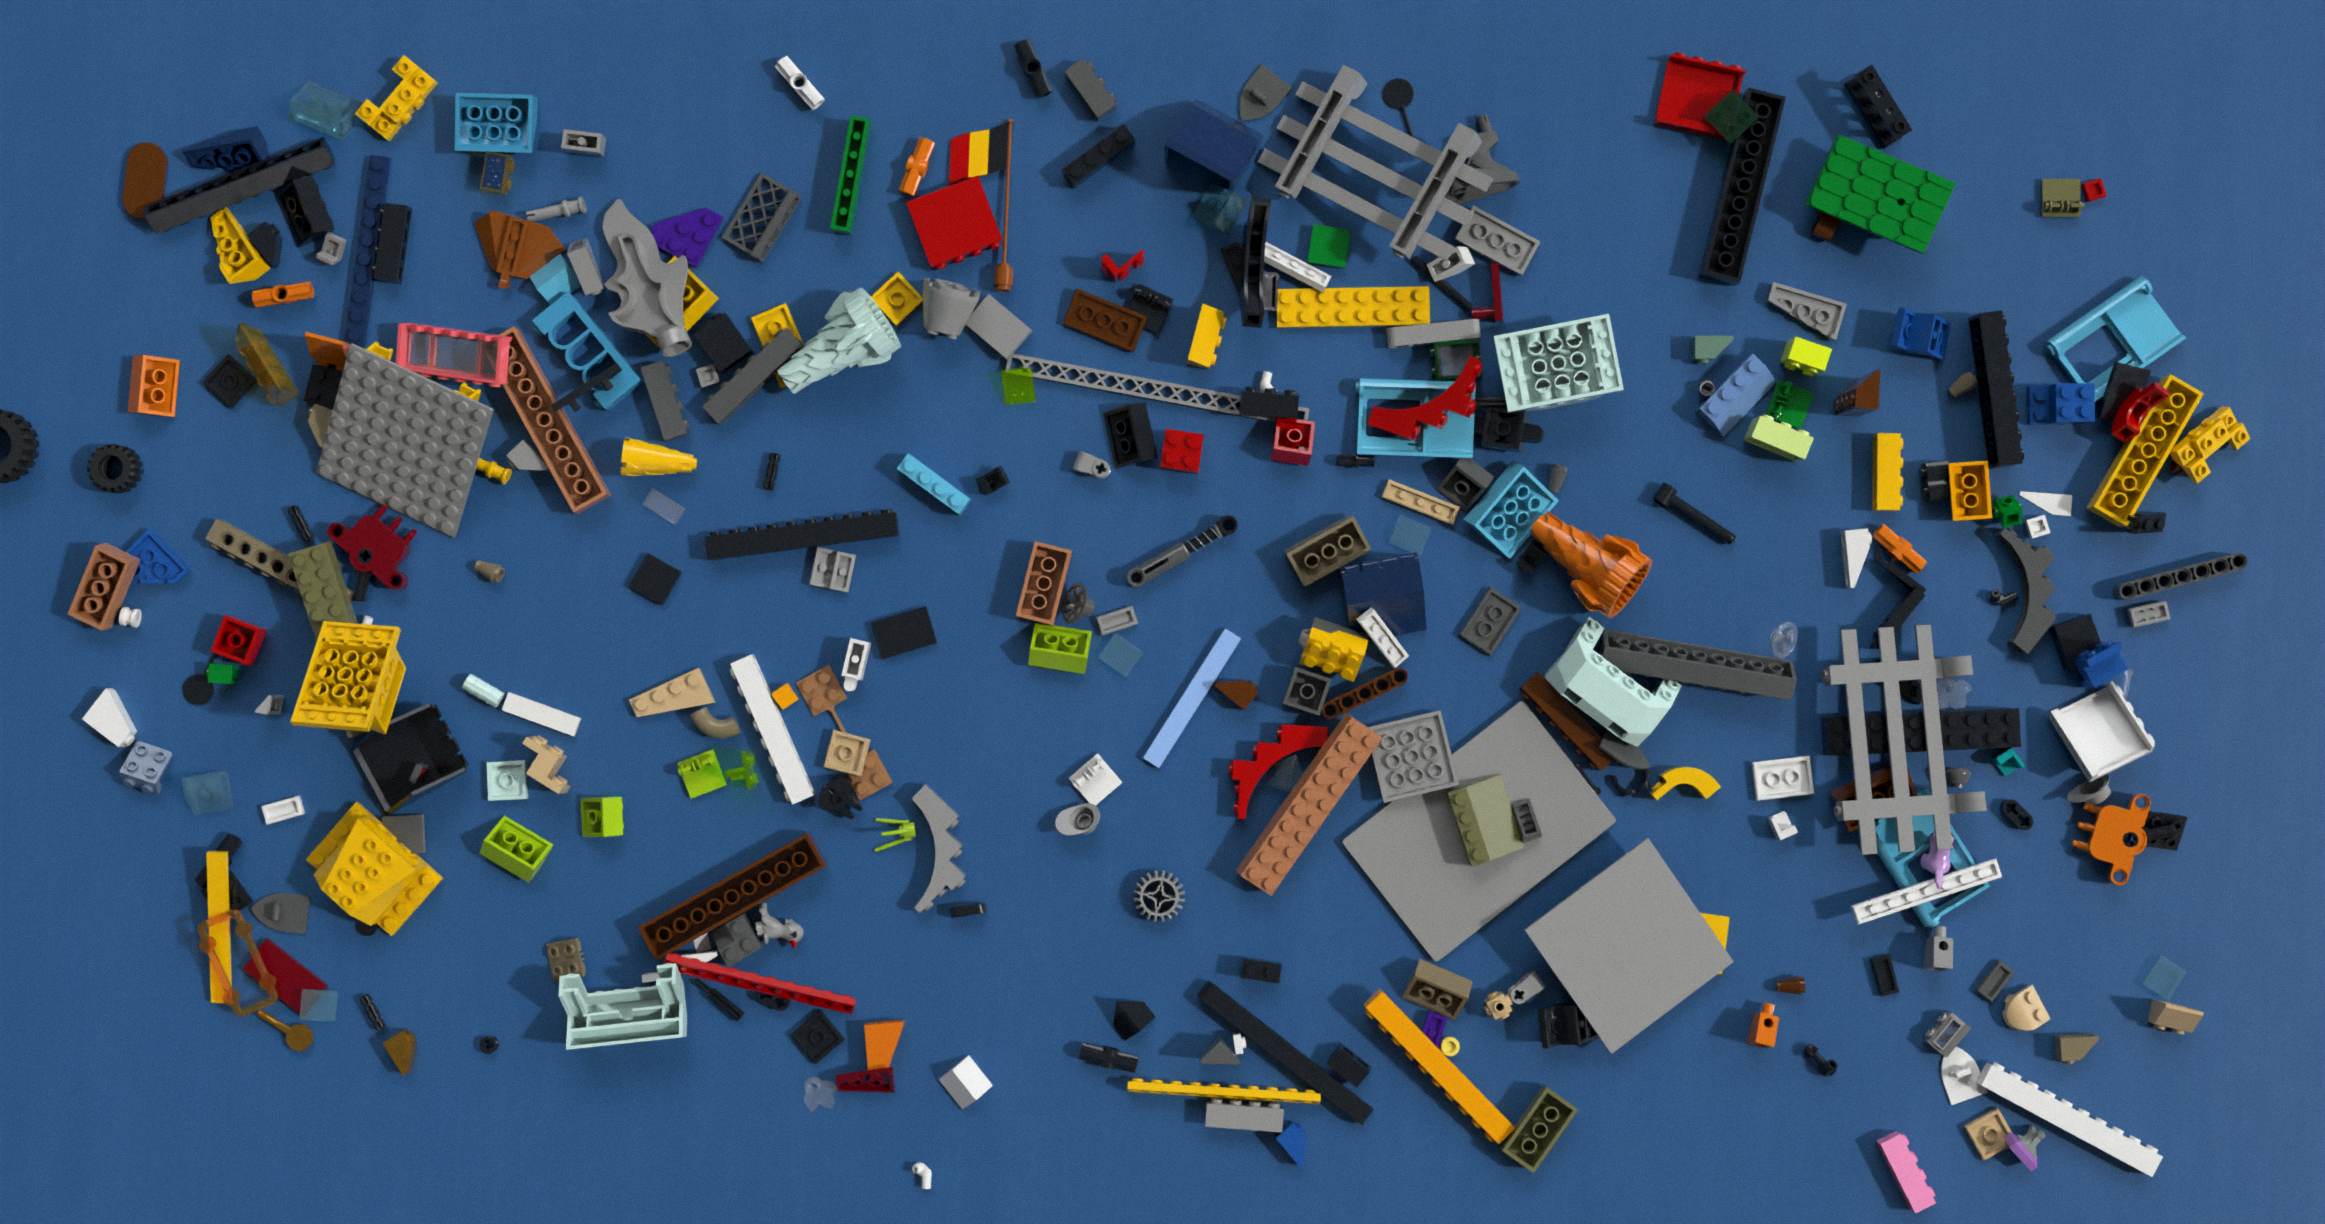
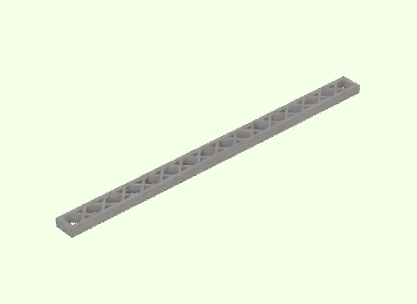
[1005,354,1310,422]

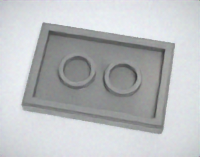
[966,294,1032,360]

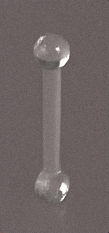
[2123,669,2134,700]

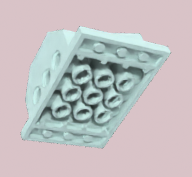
[1493,314,1624,413]

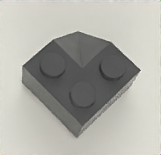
[712,913,765,967]

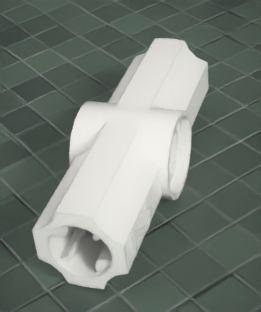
[775,56,825,110]

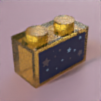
[480,152,515,196]

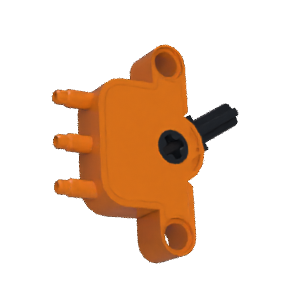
[2072,794,2176,885]

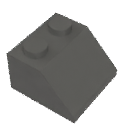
[1436,458,1494,512]

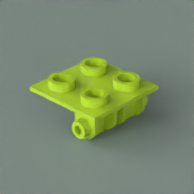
[677,749,727,799]

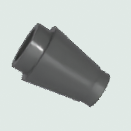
[1548,463,1568,493]

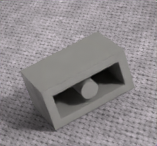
[561,129,606,157]

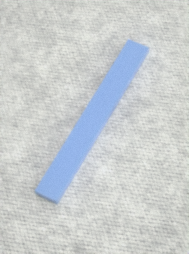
[1143,629,1241,768]

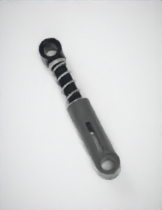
[1127,515,1238,588]

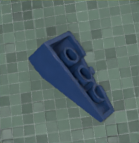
[182,126,268,172]

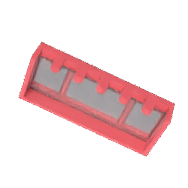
[396,323,512,387]

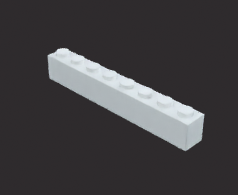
[730,654,816,805]

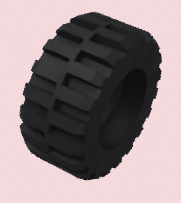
[0,409,40,483]

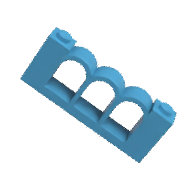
[532,291,644,411]

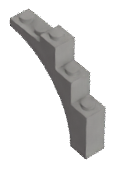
[912,784,966,913]

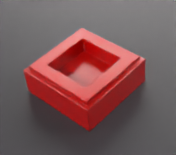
[2081,178,2107,203]

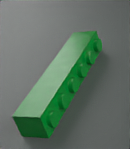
[830,115,872,235]

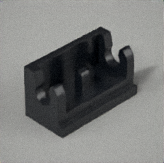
[1327,1043,1371,1088]

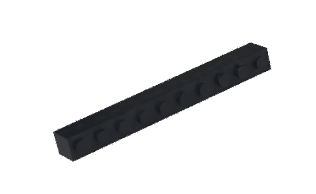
[144,137,335,234]
[705,509,900,561]

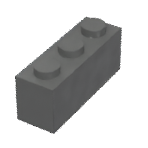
[1064,58,1117,121]

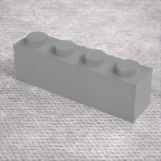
[1205,1098,1284,1132]

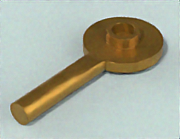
[257,1009,314,1051]

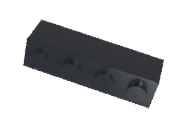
[1062,124,1135,189]
[372,202,412,284]

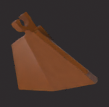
[474,210,566,289]

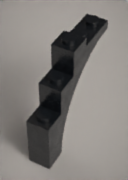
[1239,197,1271,328]

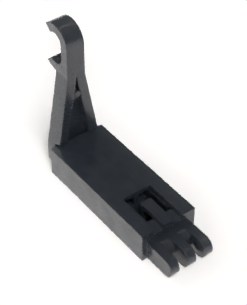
[1871,548,1927,649]

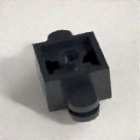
[1474,407,1544,453]

